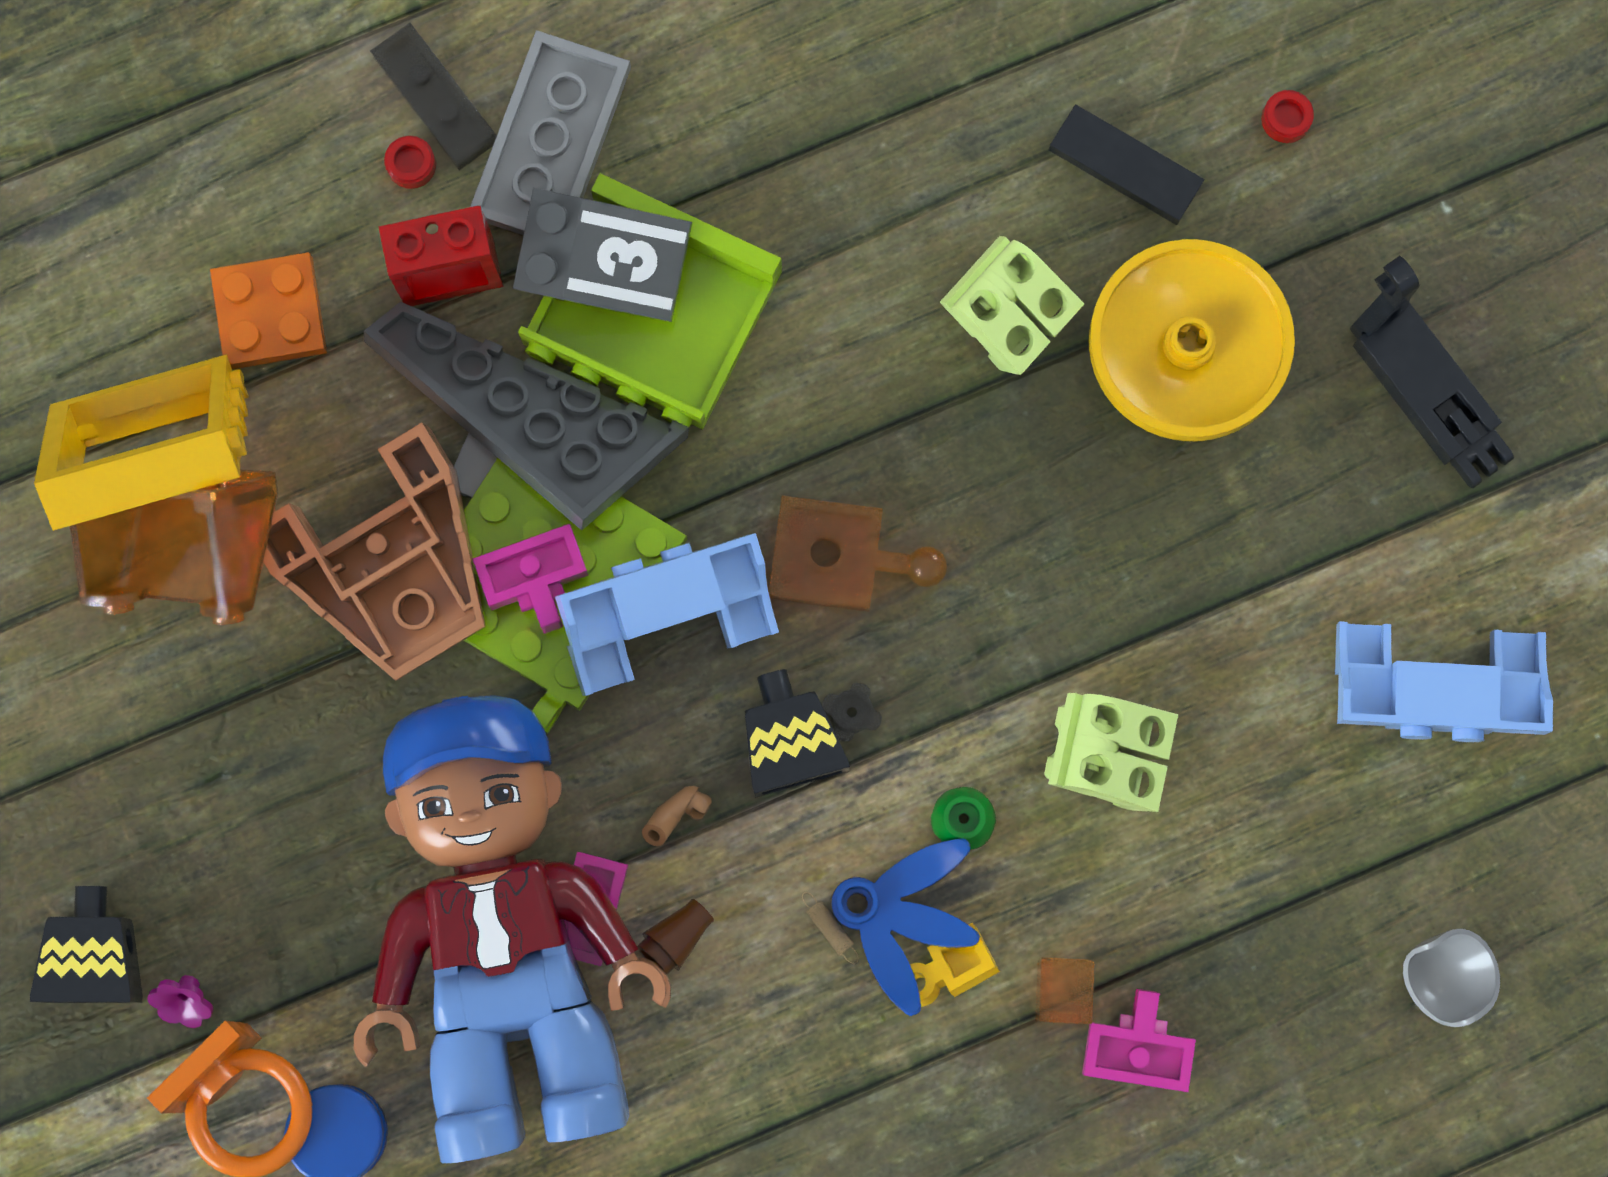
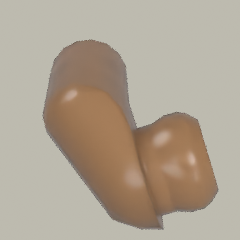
[642,786,712,846]

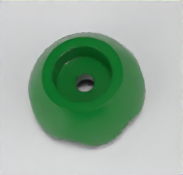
[931,787,996,850]

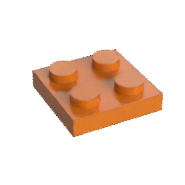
[210,252,327,369]

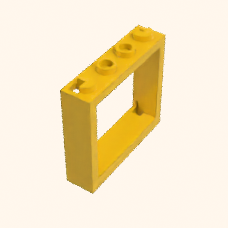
[34,354,249,531]

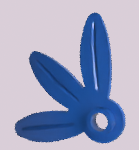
[831,838,980,1016]

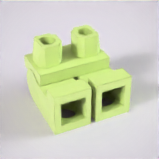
[940,236,1084,375]
[1044,693,1178,812]

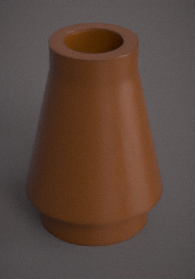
[637,899,714,975]

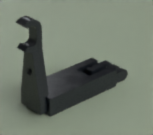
[1350,256,1514,488]

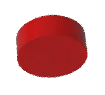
[1261,90,1314,143]
[384,136,436,189]

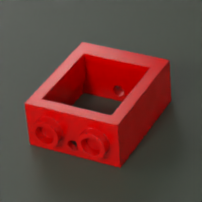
[378,205,504,306]

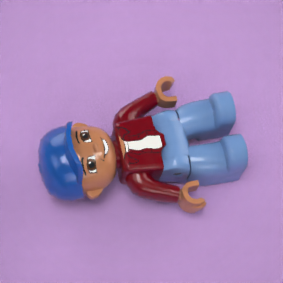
[354,695,671,1163]

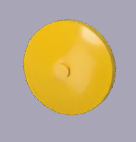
[1089,239,1295,441]

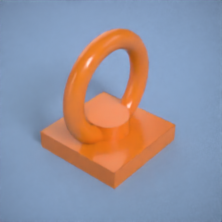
[147,1020,312,1177]

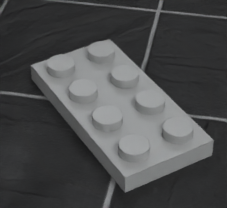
[470,30,631,235]

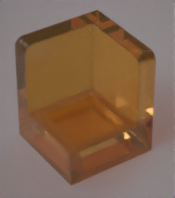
[1035,957,1094,1025]

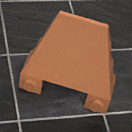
[244,423,486,681]

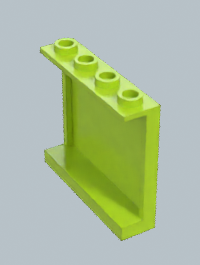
[518,173,782,430]

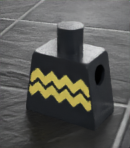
[745,669,850,798]
[30,886,143,1003]

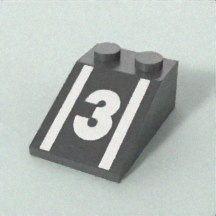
[513,188,692,322]

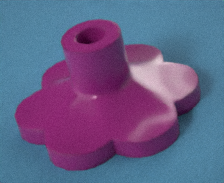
[147,975,214,1028]

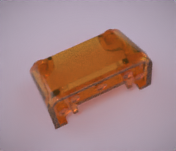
[70,469,278,625]

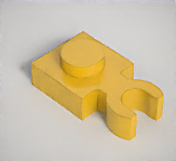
[910,922,1000,1007]

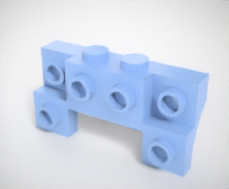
[555,533,779,696]
[1335,621,1553,742]

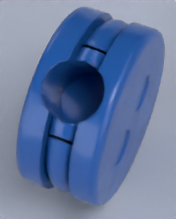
[284,1084,388,1177]

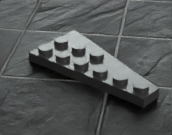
[364,302,689,530]

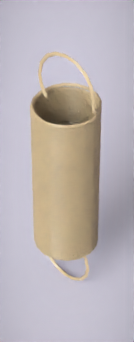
[802,892,858,964]

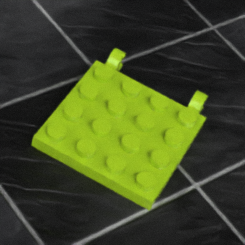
[464,458,687,734]

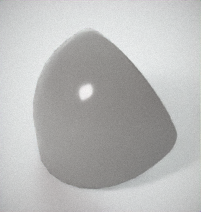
[1403,929,1500,1027]

